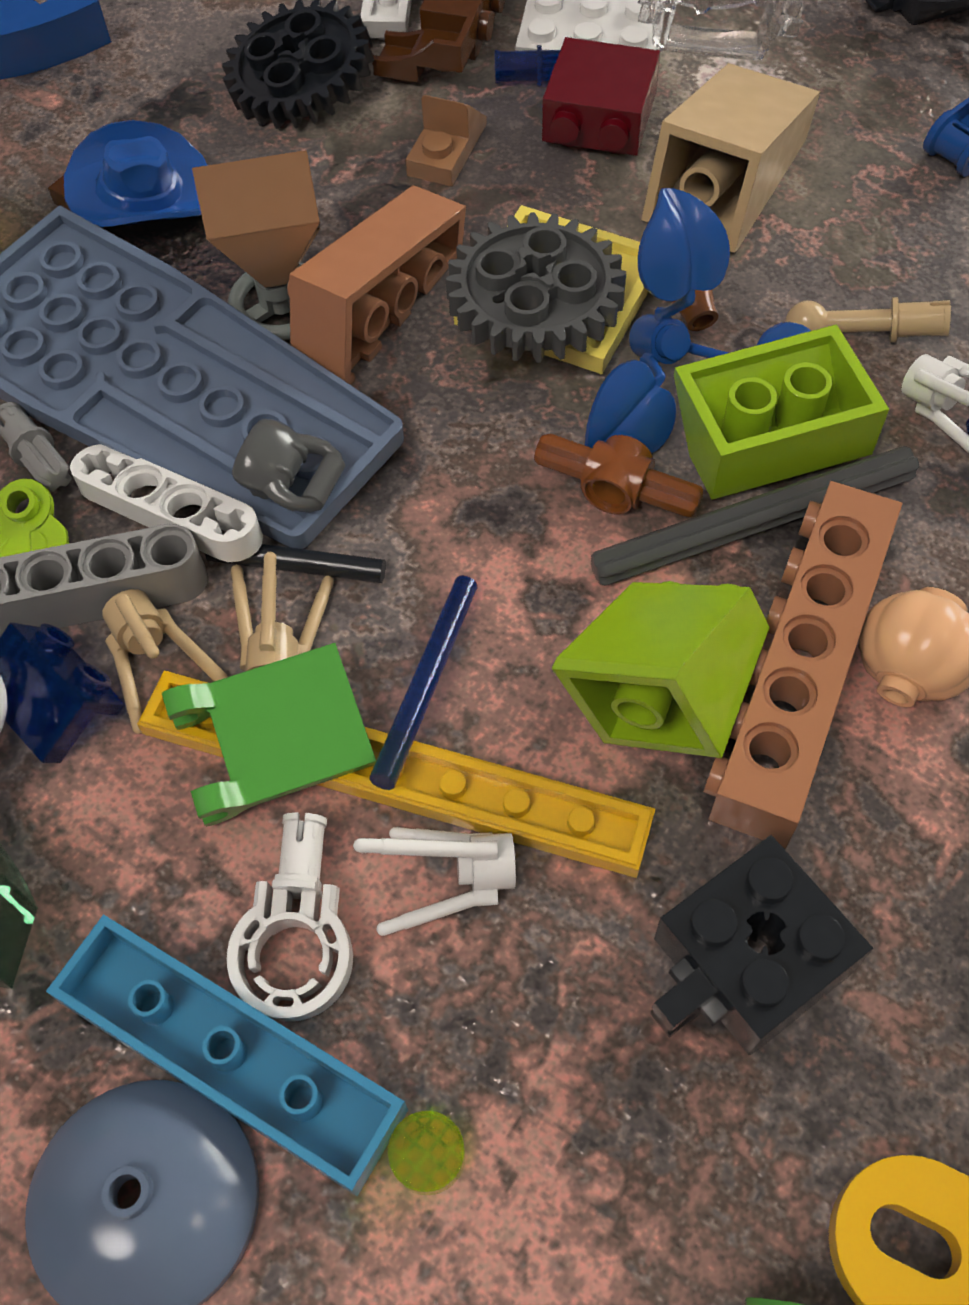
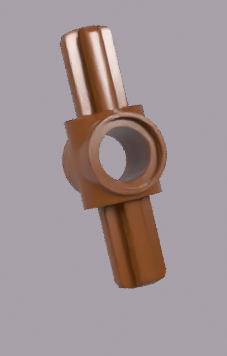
[534,434,703,517]

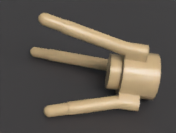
[231,552,334,671]
[102,589,228,734]

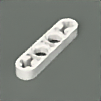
[70,444,263,562]

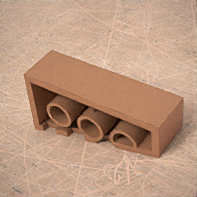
[287,185,466,385]

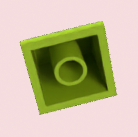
[552,581,770,758]

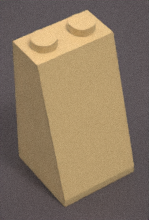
[641,63,820,253]

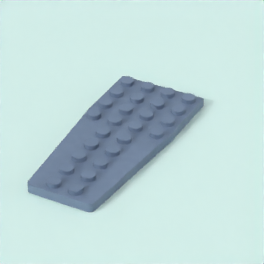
[0,205,404,549]

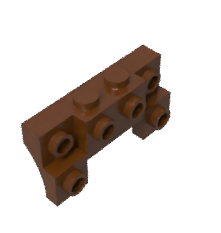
[372,0,505,82]

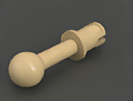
[785,297,951,342]

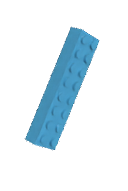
[46,914,408,1197]

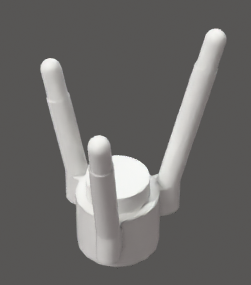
[901,354,969,453]
[353,827,516,936]

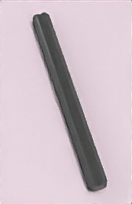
[590,446,919,586]

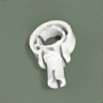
[227,812,353,1022]

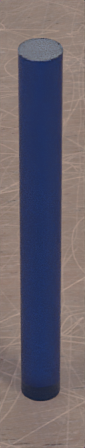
[369,575,478,790]

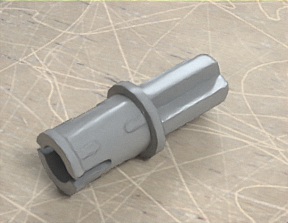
[0,402,71,492]

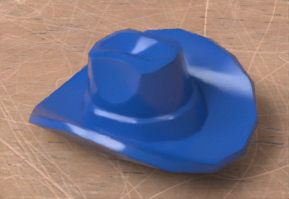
[64,120,207,227]

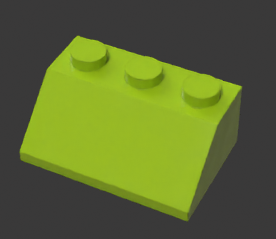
[674,324,889,500]

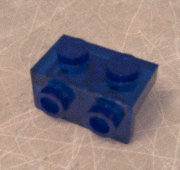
[0,622,125,763]

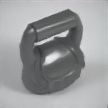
[232,419,345,513]

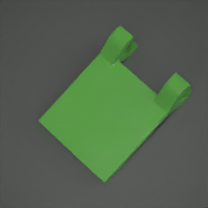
[162,643,377,827]

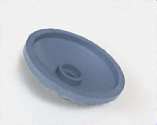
[25,1080,259,1305]

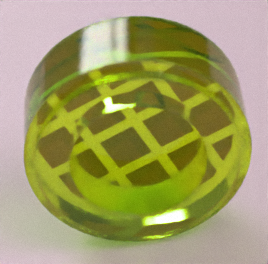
[388,1111,466,1195]

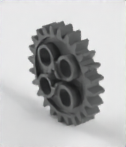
[446,212,626,362]

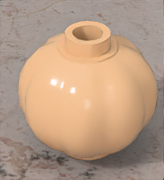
[859,587,969,707]

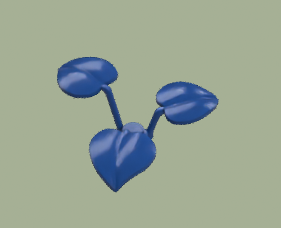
[585,188,811,453]

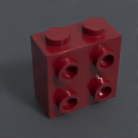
[542,37,661,156]

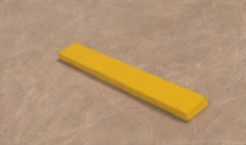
[137,670,656,878]

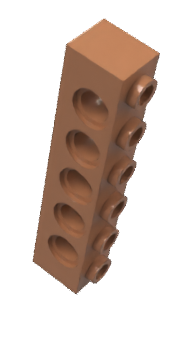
[704,481,903,849]

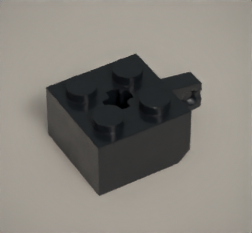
[650,835,874,1056]

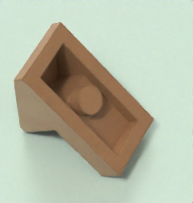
[405,95,487,187]

